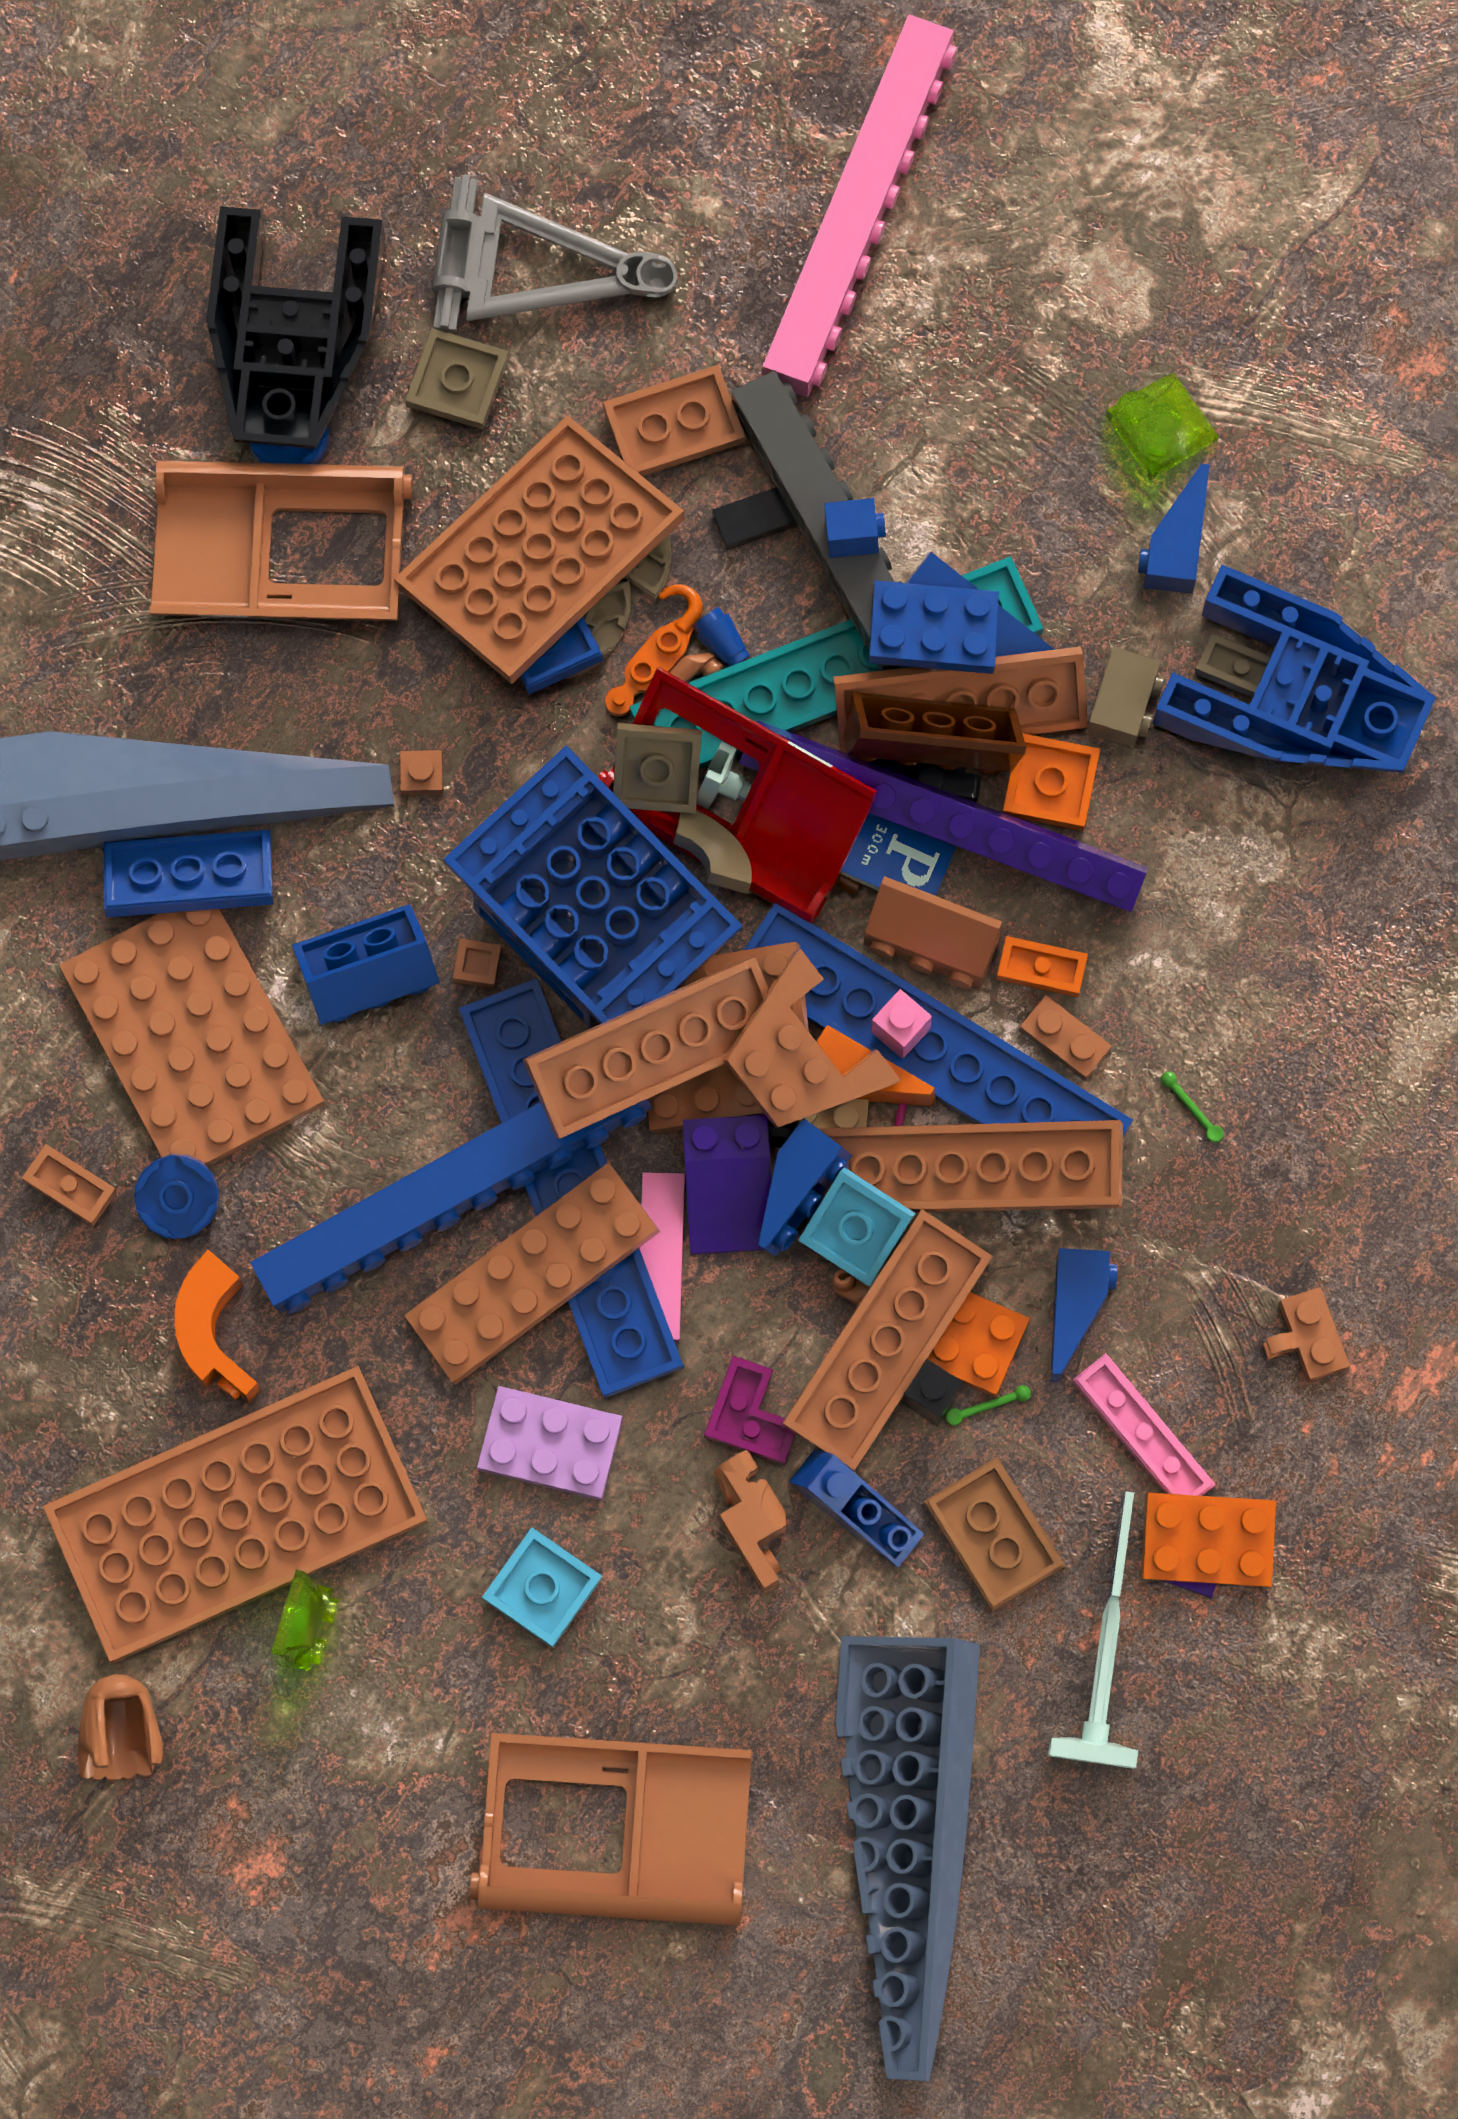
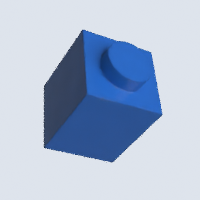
[824,498,886,558]

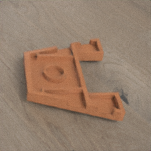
[724,949,900,1127]

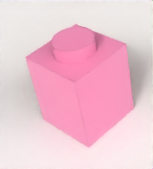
[871,989,932,1059]

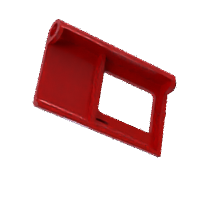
[598,667,877,924]

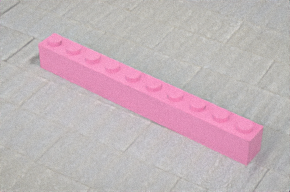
[762,14,958,398]

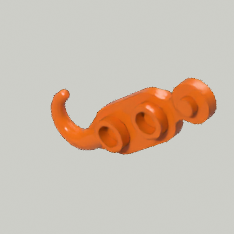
[605,584,703,717]

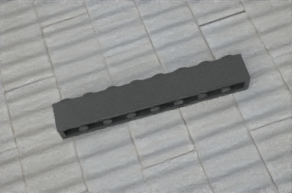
[731,370,902,671]

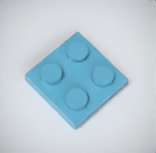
[798,1167,916,1287]
[482,1527,603,1649]

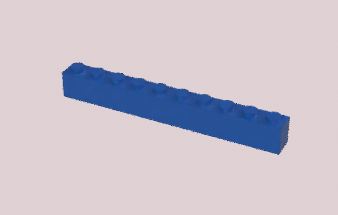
[250,1099,652,1314]

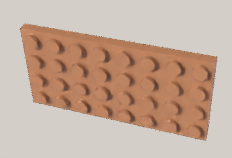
[43,1366,428,1664]

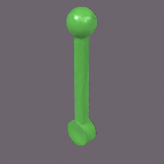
[1160,1071,1223,1143]
[946,1385,1031,1426]

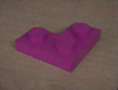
[704,1355,796,1466]

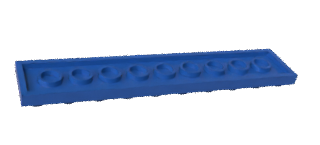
[744,903,1133,1137]
[459,978,684,1398]

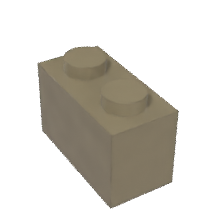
[1087,646,1165,749]

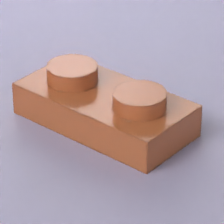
[1019,995,1112,1081]
[22,1144,117,1227]

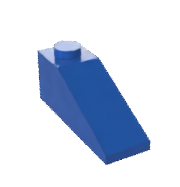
[1138,463,1210,594]
[1050,1248,1117,1382]

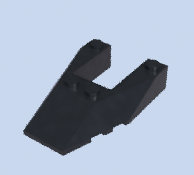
[206,206,385,449]

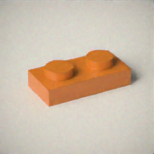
[996,936,1088,998]

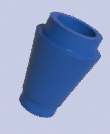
[693,607,750,667]

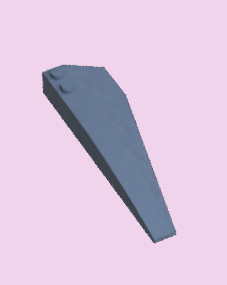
[0,731,395,861]
[835,1636,980,2082]

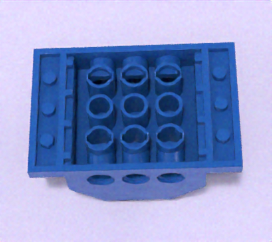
[443,745,742,1029]

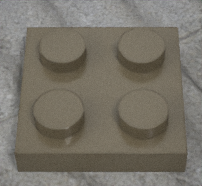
[405,328,509,430]
[613,723,702,814]

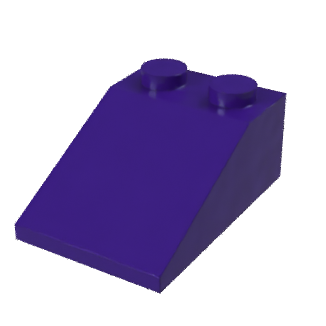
[682,1115,771,1255]

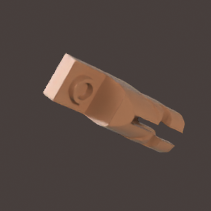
[713,1450,786,1594]

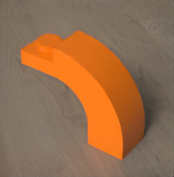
[174,1250,261,1403]

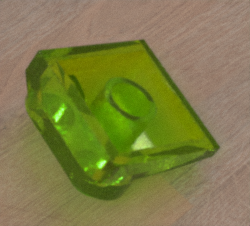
[1106,372,1219,481]
[271,1569,340,1672]

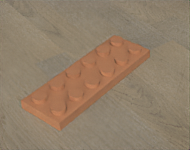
[833,646,1088,754]
[523,956,769,1139]
[404,1162,660,1385]
[781,1209,993,1471]

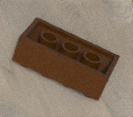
[844,692,1026,774]

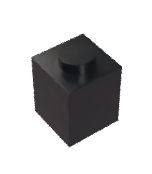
[902,1359,963,1427]

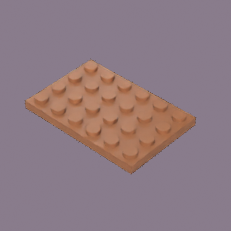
[394,415,685,684]
[59,909,325,1167]

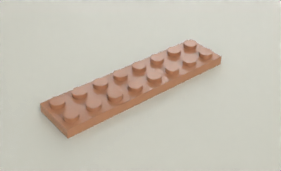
[818,1120,1123,1213]

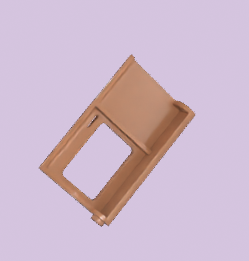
[149,460,413,621]
[470,1733,752,1926]

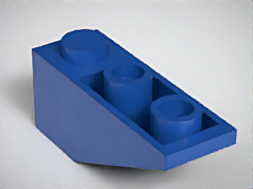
[758,1118,852,1257]
[789,1449,924,1568]

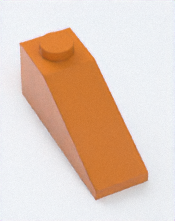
[816,1025,936,1107]

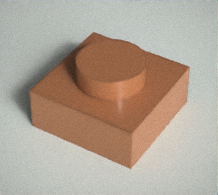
[400,750,443,796]
[453,938,502,989]

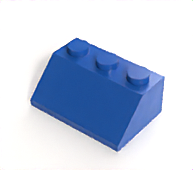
[292,904,440,1025]

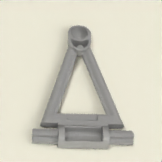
[432,175,677,333]

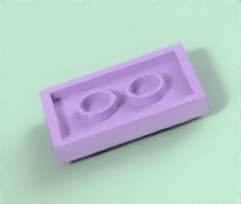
[477,1386,623,1501]

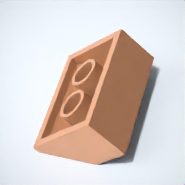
[864,876,1002,989]

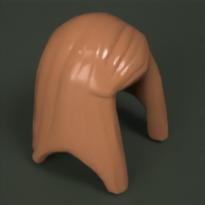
[78,1674,163,1781]

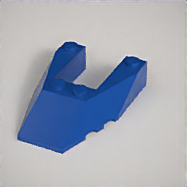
[1153,564,1436,773]

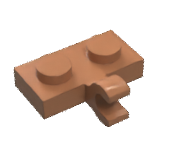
[1262,1287,1350,1383]

